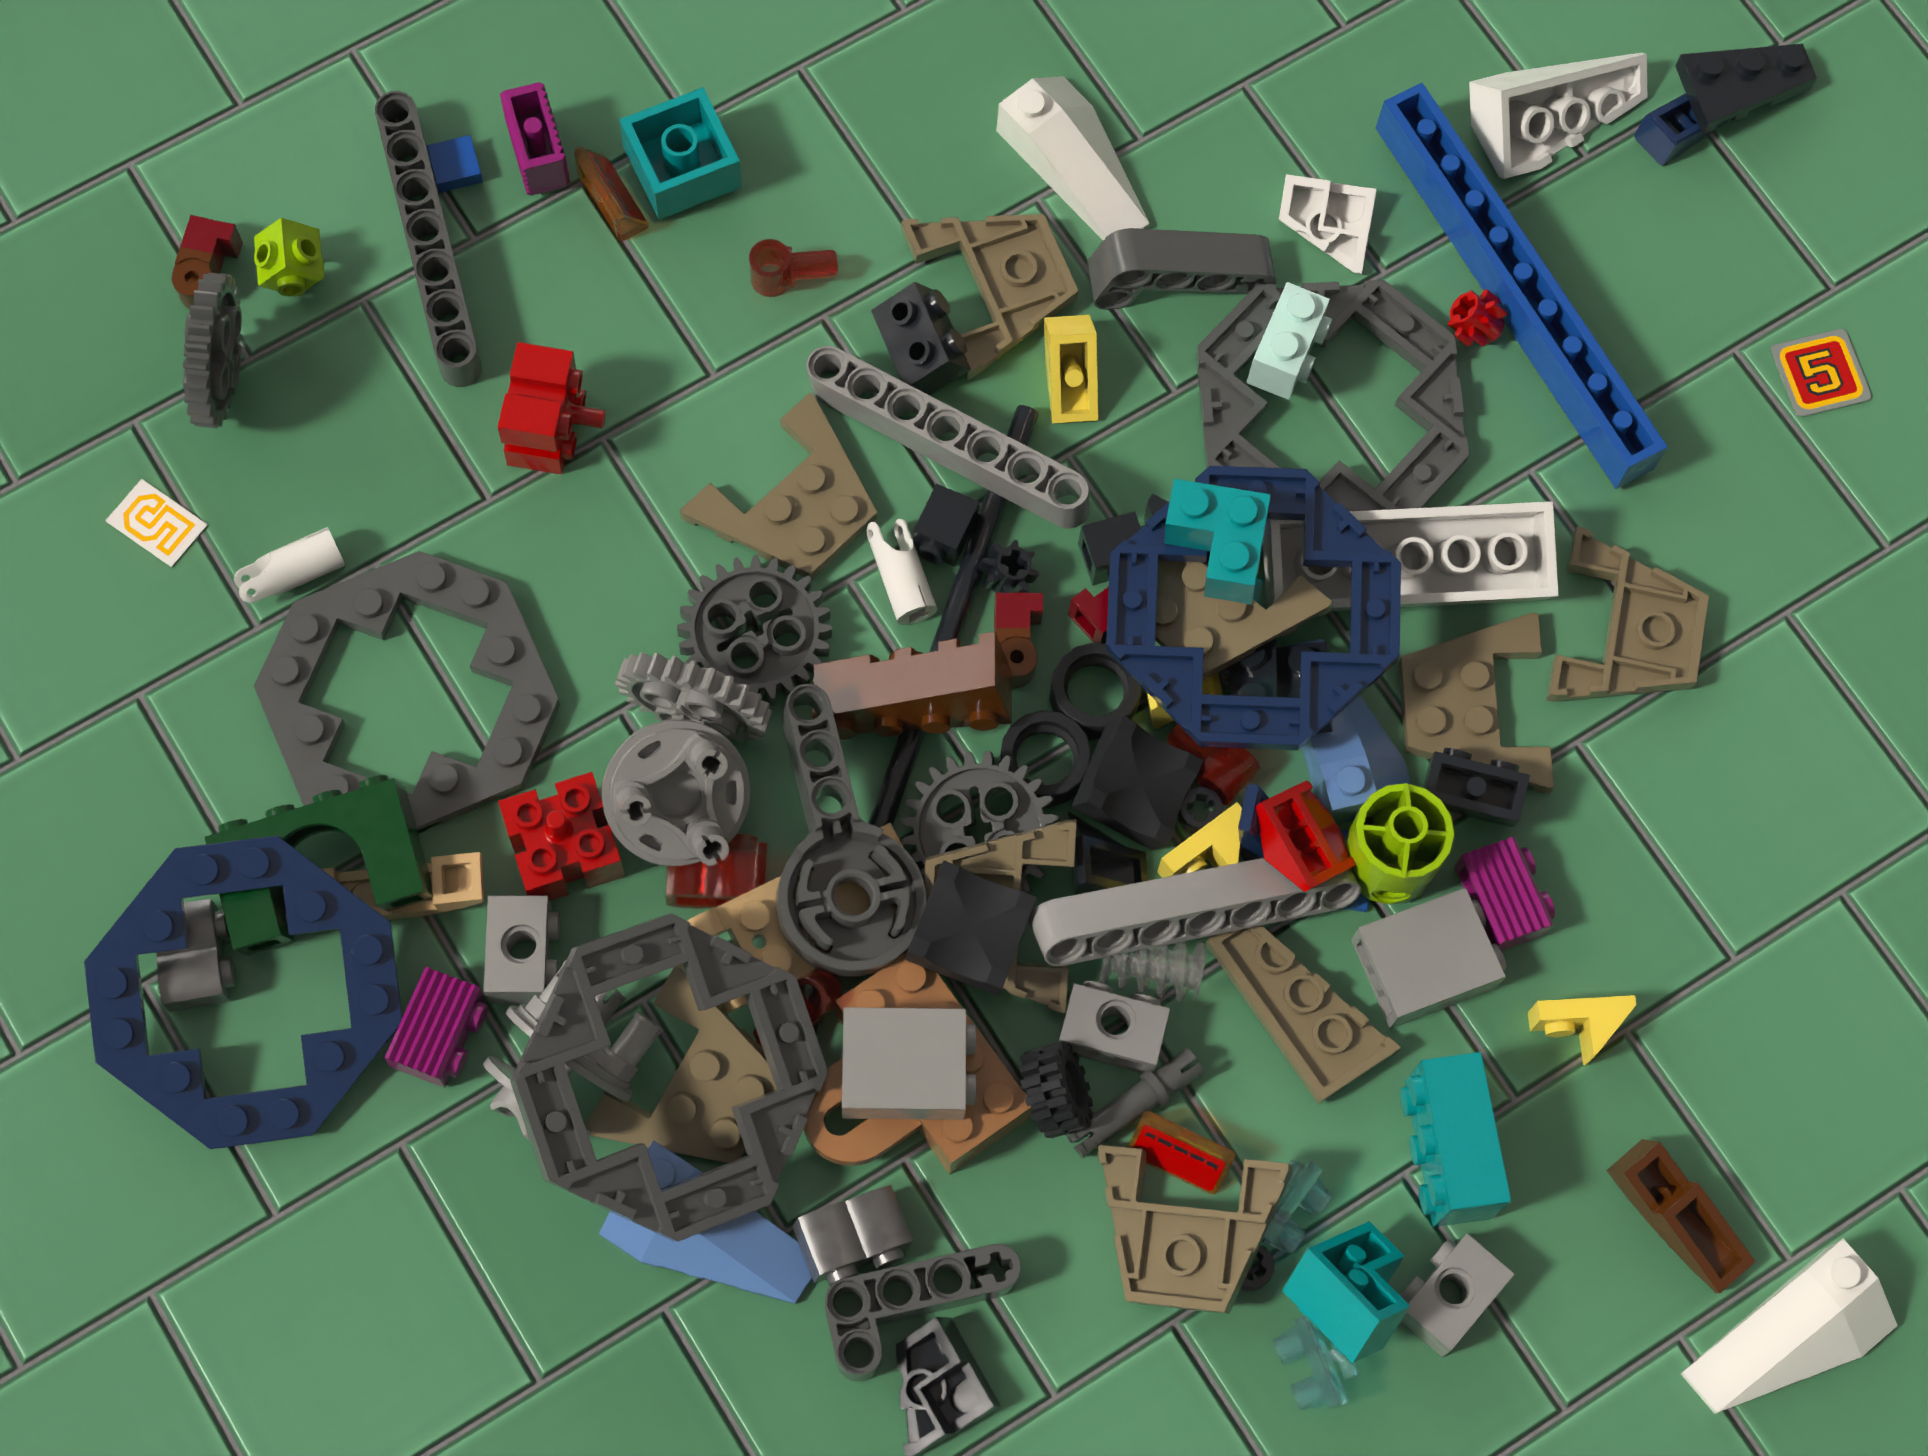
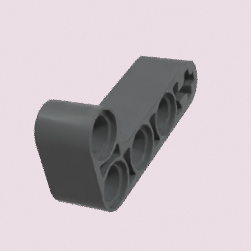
[1087,228,1277,310]
[825,1244,1021,1381]

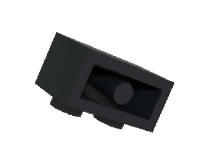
[871,282,971,395]
[1423,748,1530,827]

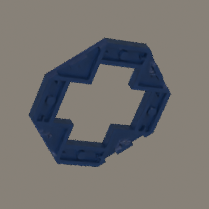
[1106,466,1401,751]
[84,836,403,1149]

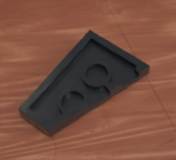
[1675,44,1817,135]

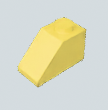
[1044,315,1098,423]

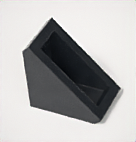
[1068,811,1148,895]

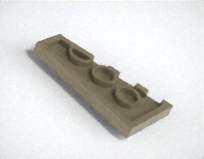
[1206,925,1402,1105]

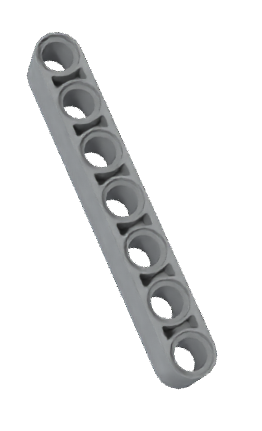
[806,346,1090,529]
[1029,858,1361,966]

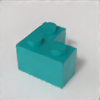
[1165,479,1271,605]
[1282,1221,1410,1364]

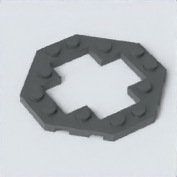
[1196,280,1469,512]
[254,551,560,831]
[510,913,828,1242]

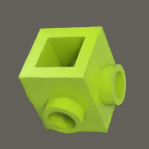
[254,217,324,297]

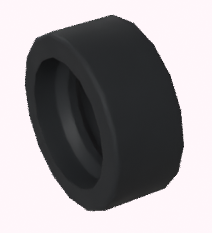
[1049,642,1142,739]
[999,710,1092,807]

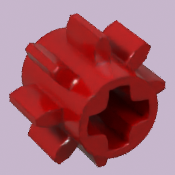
[1447,289,1507,347]

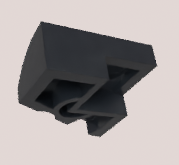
[896,1317,1001,1456]

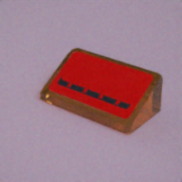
[574,146,649,242]
[1128,1111,1236,1195]

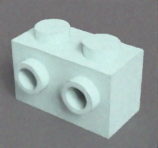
[1246,282,1332,400]

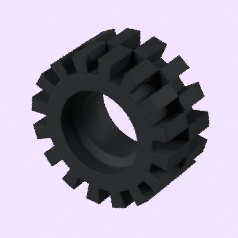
[1020,1041,1093,1139]

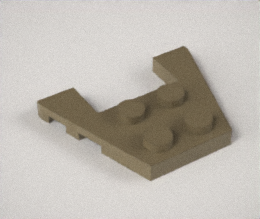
[901,214,1079,380]
[680,393,877,580]
[1546,526,1709,702]
[1155,560,1333,680]
[1398,613,1554,793]
[924,819,1077,1013]
[587,964,777,1163]
[1098,1145,1293,1314]

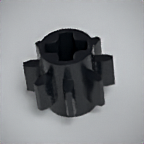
[977,539,1040,593]

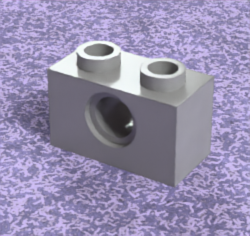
[484,896,560,1004]
[1059,981,1170,1073]
[1400,1233,1514,1357]

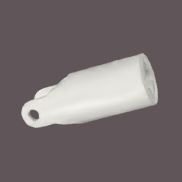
[867,519,938,625]
[234,527,346,603]

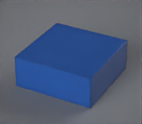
[426,135,483,193]

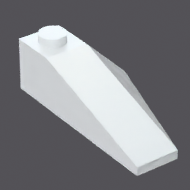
[1469,53,1648,179]
[996,76,1149,240]
[1680,1238,1898,1414]

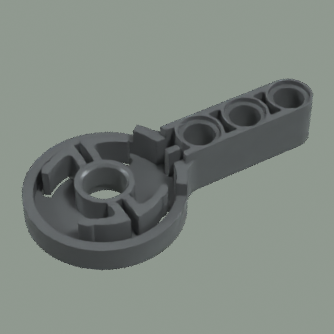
[776,684,926,977]

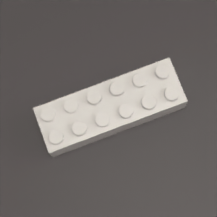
[1263,501,1558,611]

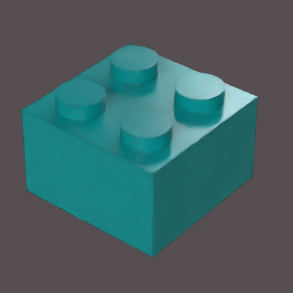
[619,87,742,220]

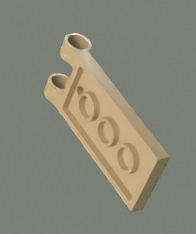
[687,823,906,1014]

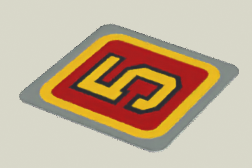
[1771,329,1872,417]

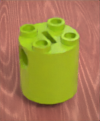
[1344,783,1454,905]

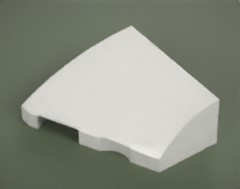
[1279,174,1377,274]

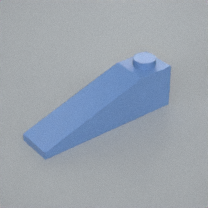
[1283,639,1412,824]
[599,1141,812,1304]

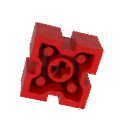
[497,342,606,475]
[498,772,625,901]

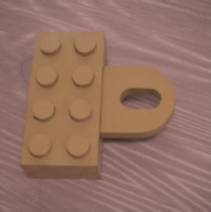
[803,952,1032,1175]

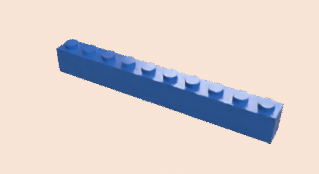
[1376,83,1668,489]

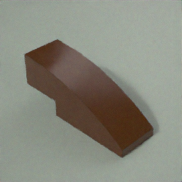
[1606,1139,1756,1294]

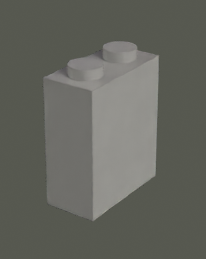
[1351,888,1506,1029]
[842,1007,976,1120]

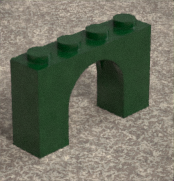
[204,775,433,956]

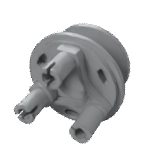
[602,719,751,866]
[483,959,663,1141]

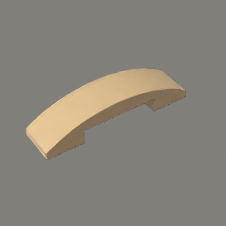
[286,852,484,920]

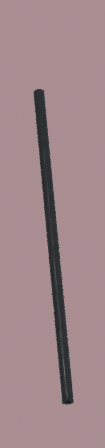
[804,405,1038,1037]

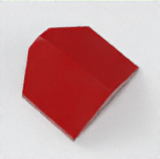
[1256,780,1356,892]

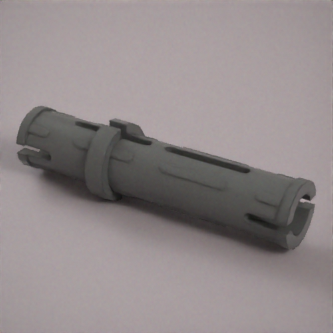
[1066,1048,1205,1158]

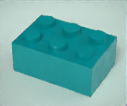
[1400,1052,1511,1227]

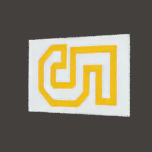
[106,479,208,567]

